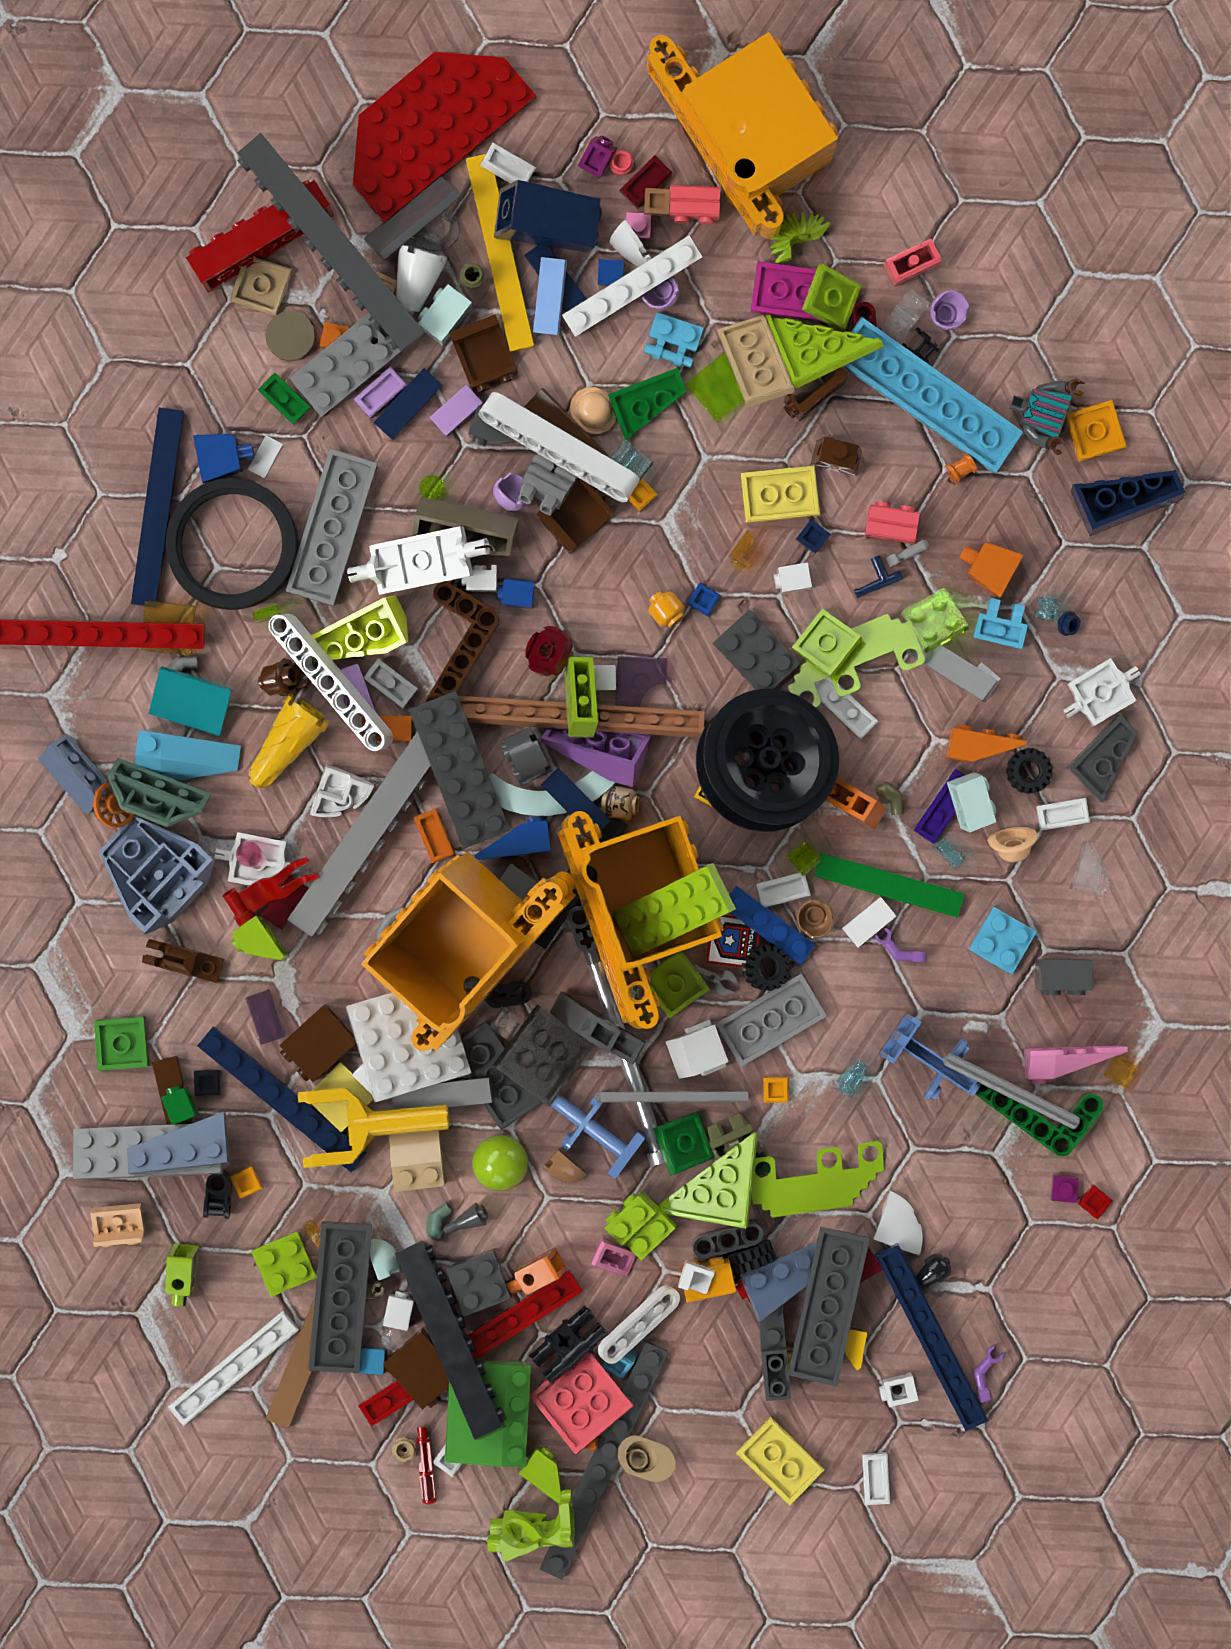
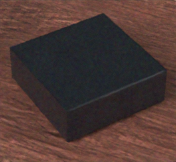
[194,1069,221,1096]

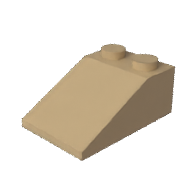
[389,1130,446,1192]

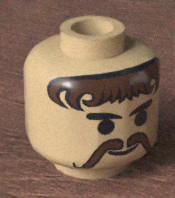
[601,786,639,820]

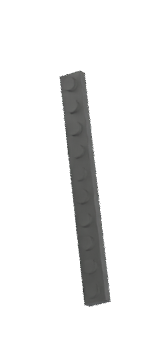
[539,1341,668,1580]

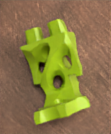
[487,1489,575,1562]

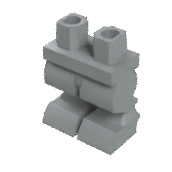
[518,453,578,516]

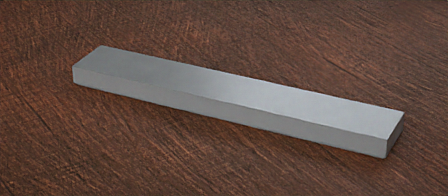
[596,1092,748,1102]

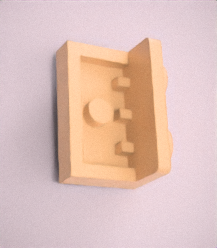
[90,1203,146,1247]

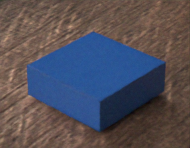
[598,259,624,286]
[687,582,721,617]

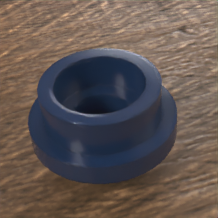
[1058,611,1081,636]

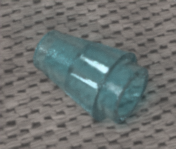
[835,1059,868,1098]

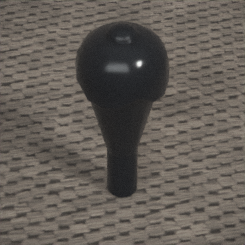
[915,1254,951,1289]

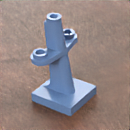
[879,1013,981,1100]
[551,1094,646,1179]

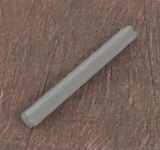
[944,1053,1080,1129]

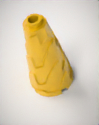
[248,694,330,789]

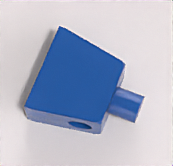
[193,434,255,484]

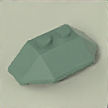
[108,758,211,827]

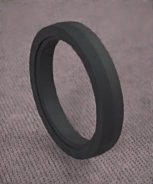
[166,478,298,610]

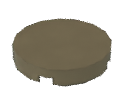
[265,311,316,362]

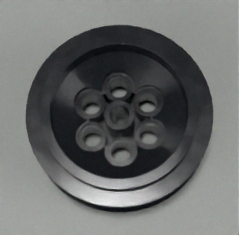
[696,689,839,832]

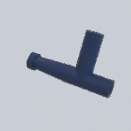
[854,555,903,599]

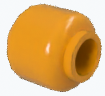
[648,591,685,628]

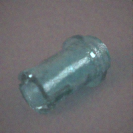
[933,837,965,868]

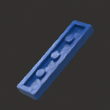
[729,886,815,965]

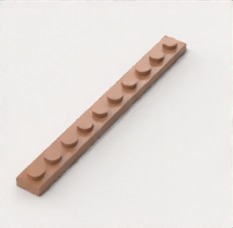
[458,696,705,738]

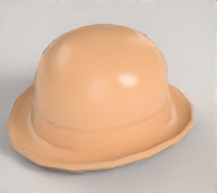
[570,387,616,435]
[987,827,1038,862]

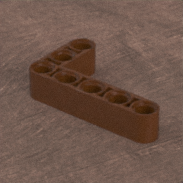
[425,582,499,702]

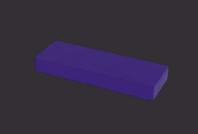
[913,768,965,844]

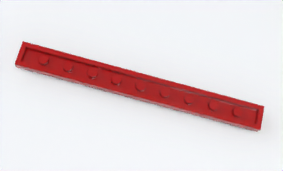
[0,619,205,649]
[358,1270,583,1427]

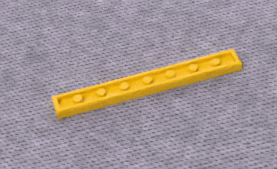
[466,154,534,353]

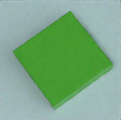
[94,1017,149,1071]

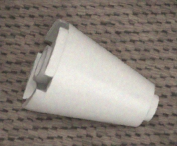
[396,244,447,316]

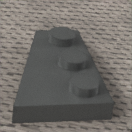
[1066,714,1138,803]

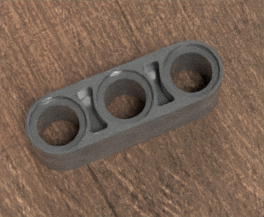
[692,1220,763,1259]

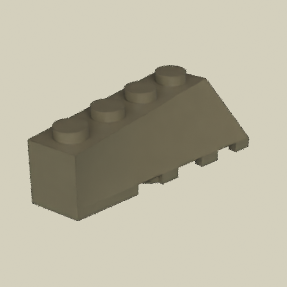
[412,496,518,556]

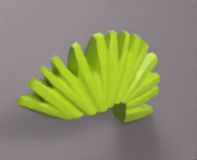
[770,212,831,264]

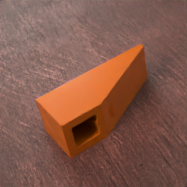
[945,724,1027,763]

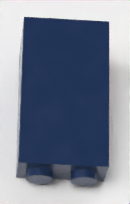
[494,180,602,252]

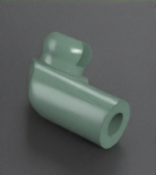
[426,1202,453,1240]

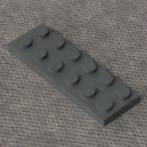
[408,691,510,849]
[308,1221,372,1373]
[788,1226,870,1386]

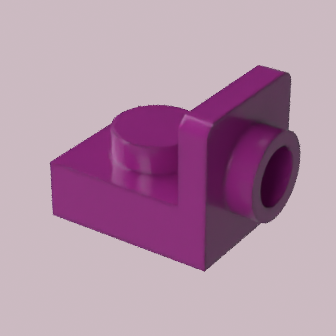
[578,136,617,178]

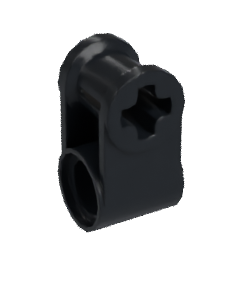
[203,1170,231,1219]

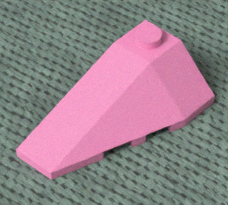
[1024,1045,1128,1084]

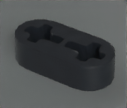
[485,982,532,1008]

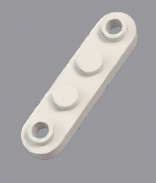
[598,1285,680,1364]

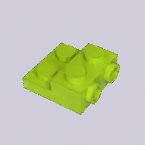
[604,1190,677,1261]

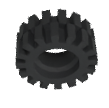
[1006,748,1053,794]
[742,945,791,991]
[728,1239,777,1275]

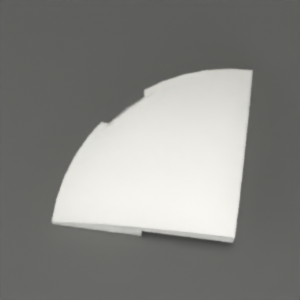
[609,220,651,267]
[310,764,374,817]
[873,1191,923,1255]

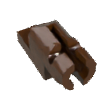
[142,939,225,983]

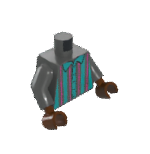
[1009,378,1085,455]

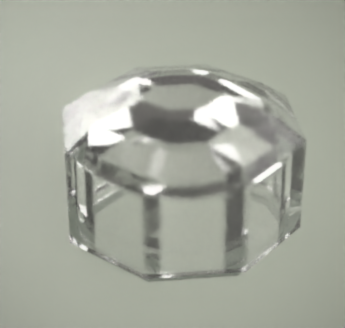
[381,1327,406,1350]

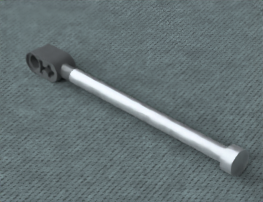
[568,906,665,1166]

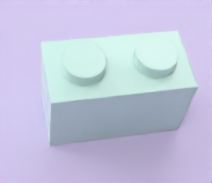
[417,285,473,346]
[947,772,996,832]

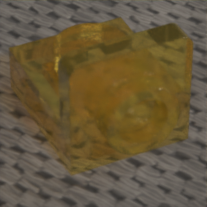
[728,531,755,571]

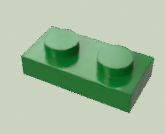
[258,372,311,426]

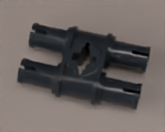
[529,1305,609,1385]

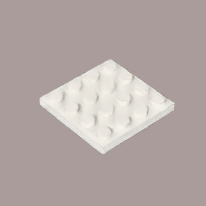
[346,993,471,1103]

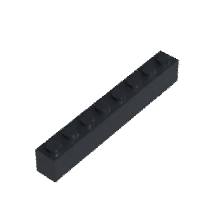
[395,1241,507,1440]

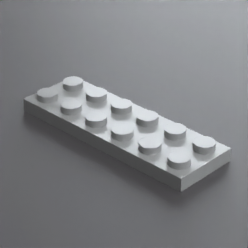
[286,449,378,606]
[73,1124,223,1180]

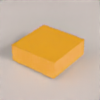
[628,477,658,512]
[763,1077,788,1103]
[229,1166,263,1199]

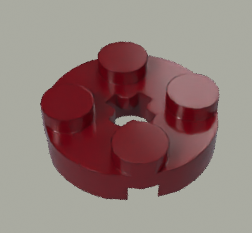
[525,626,573,676]

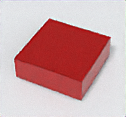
[1077,1184,1113,1220]

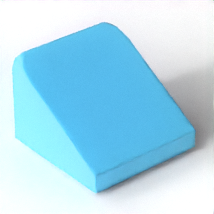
[602,1349,638,1380]

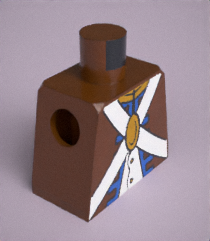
[810,437,862,476]

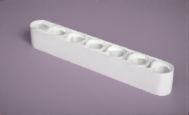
[478,392,639,502]
[268,613,393,751]

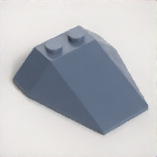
[99,816,215,934]

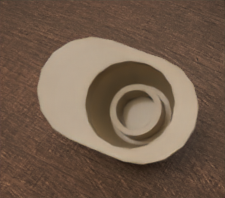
[617,1436,676,1482]

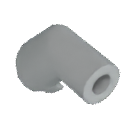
[166,656,198,672]

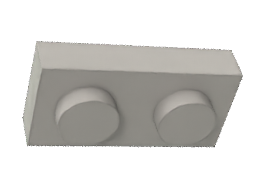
[364,658,418,709]

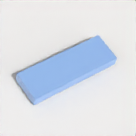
[533,257,567,335]

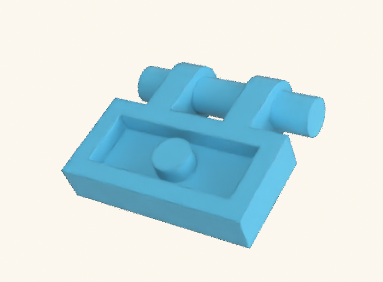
[643,312,704,368]

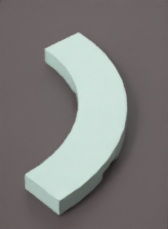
[489,771,616,816]

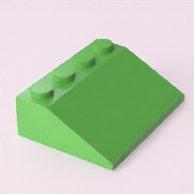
[445,1361,531,1467]

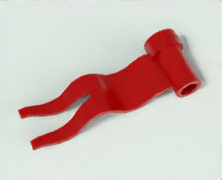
[222,856,320,927]

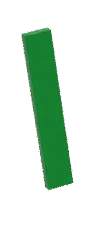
[814,853,965,918]

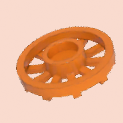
[92,782,135,828]

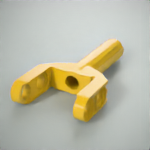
[297,1088,450,1168]

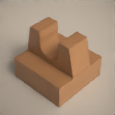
[644,188,670,216]

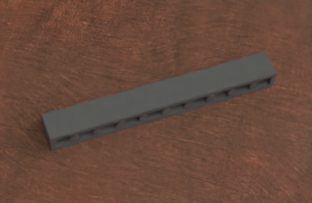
[237,133,424,351]

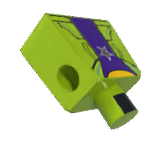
[165,1243,199,1307]

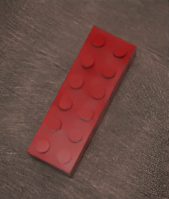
[186,179,335,292]

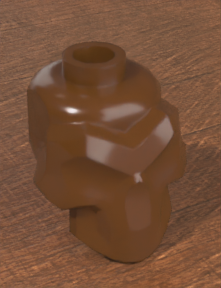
[258,658,310,696]

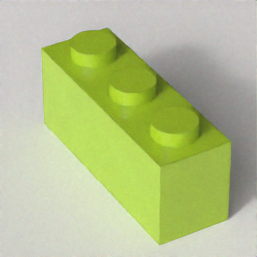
[564,657,598,737]

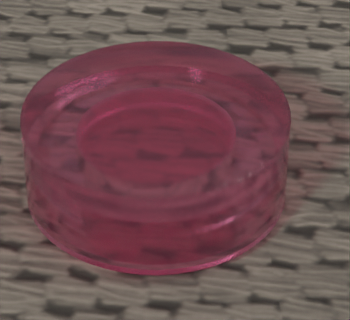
[236,841,262,867]

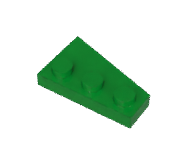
[607,368,686,441]

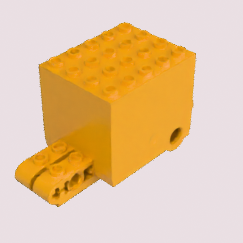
[646,32,839,239]
[557,811,724,1029]
[361,852,576,1051]

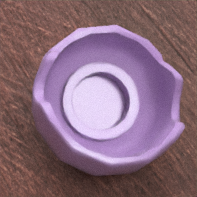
[642,276,679,310]
[930,290,969,330]
[493,473,527,511]

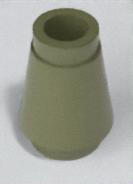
[460,263,485,288]

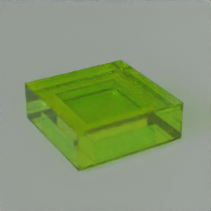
[252,604,280,623]
[786,841,822,876]

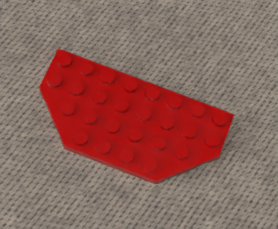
[352,52,537,223]

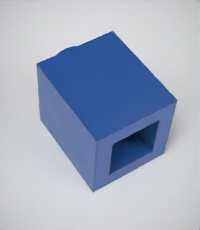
[498,579,535,609]

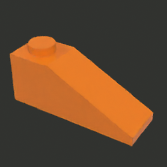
[825,778,887,830]

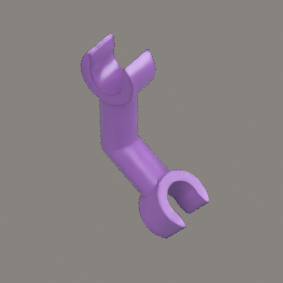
[875,927,926,962]
[974,1345,1003,1403]

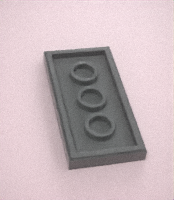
[364,176,461,259]
[460,1020,543,1130]

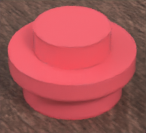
[609,150,634,175]

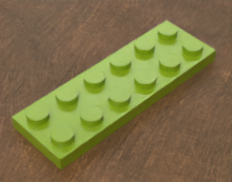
[612,863,736,957]

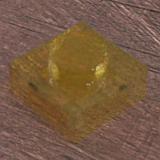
[1103,1055,1139,1088]

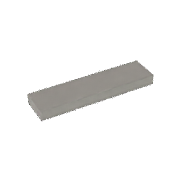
[906,632,999,703]
[392,1077,493,1109]

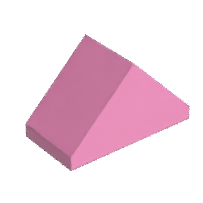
[591,1237,636,1276]

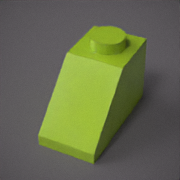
[519,1445,562,1504]

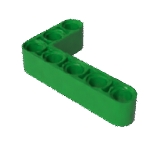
[975,1086,1103,1157]

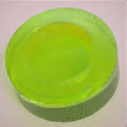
[419,475,444,500]

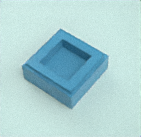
[359,1347,385,1375]

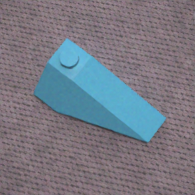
[135,730,242,781]

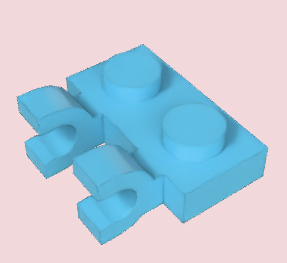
[973,598,1028,649]

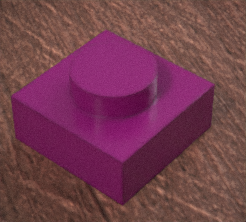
[1050,1175,1079,1203]

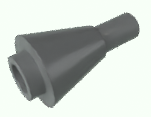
[443,1203,488,1235]

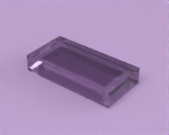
[245,989,286,1045]

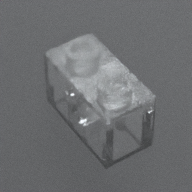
[880,288,930,344]

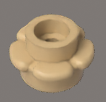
[392,1437,416,1462]

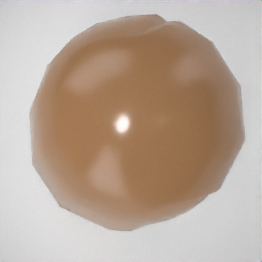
[796,899,834,939]

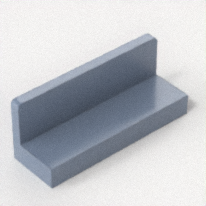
[39,733,113,814]

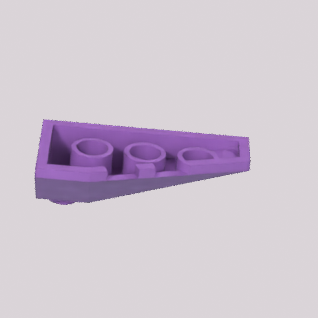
[541,728,652,787]

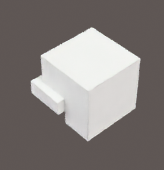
[665,1020,728,1079]

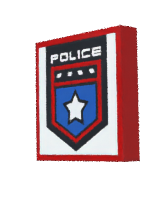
[706,915,760,967]

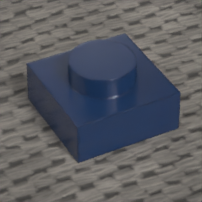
[795,519,830,554]

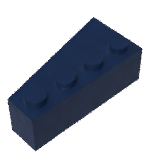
[1070,470,1186,536]

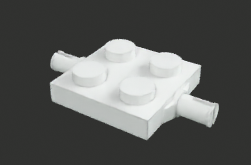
[1063,658,1141,727]
[214,832,300,886]

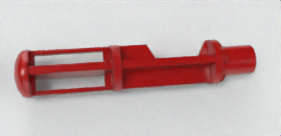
[416,1426,437,1505]

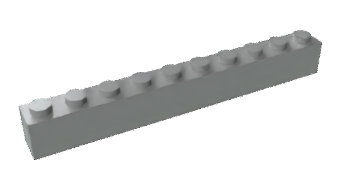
[287,733,432,937]

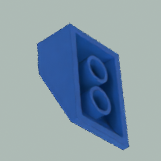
[475,816,551,860]

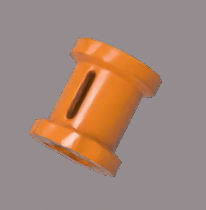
[945,453,978,484]

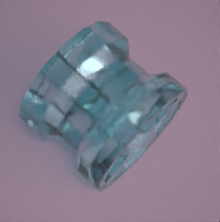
[1034,597,1062,621]

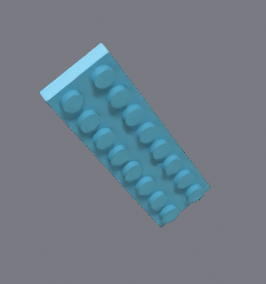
[842,317,1023,473]

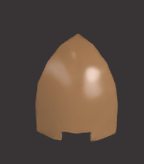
[543,1148,588,1183]

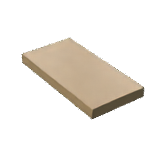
[717,315,795,408]

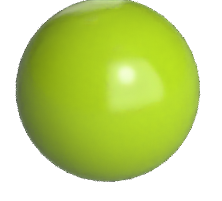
[472,1135,528,1191]

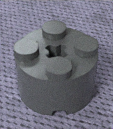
[501,726,552,784]

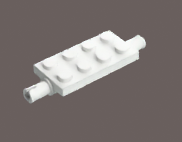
[347,526,490,595]

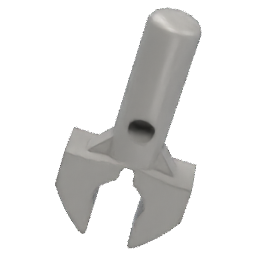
[886,540,929,567]
[694,964,737,995]

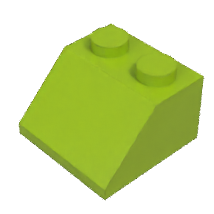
[231,915,289,960]

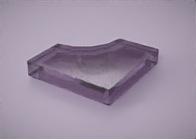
[615,656,667,707]

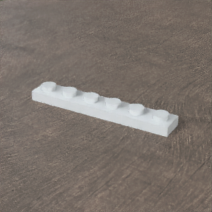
[562,235,702,336]

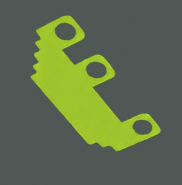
[788,614,925,707]
[752,1141,884,1218]

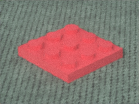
[529,1353,634,1455]

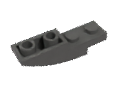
[549,991,646,1065]
[758,1305,791,1401]

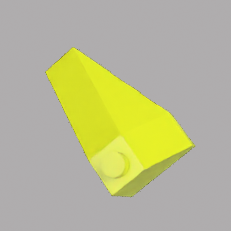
[312,595,408,662]

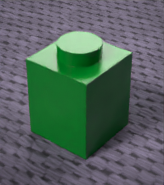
[161,1084,199,1125]

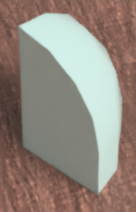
[370,1239,402,1281]

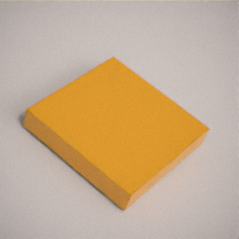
[1065,400,1127,462]

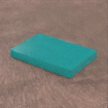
[148,666,233,736]

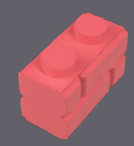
[669,185,720,225]
[884,238,942,287]
[864,501,920,544]

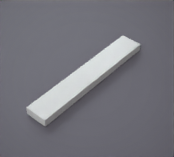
[168,1310,300,1426]

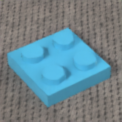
[968,907,1037,975]

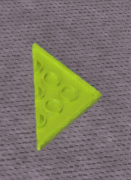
[765,314,884,389]
[658,1132,758,1229]

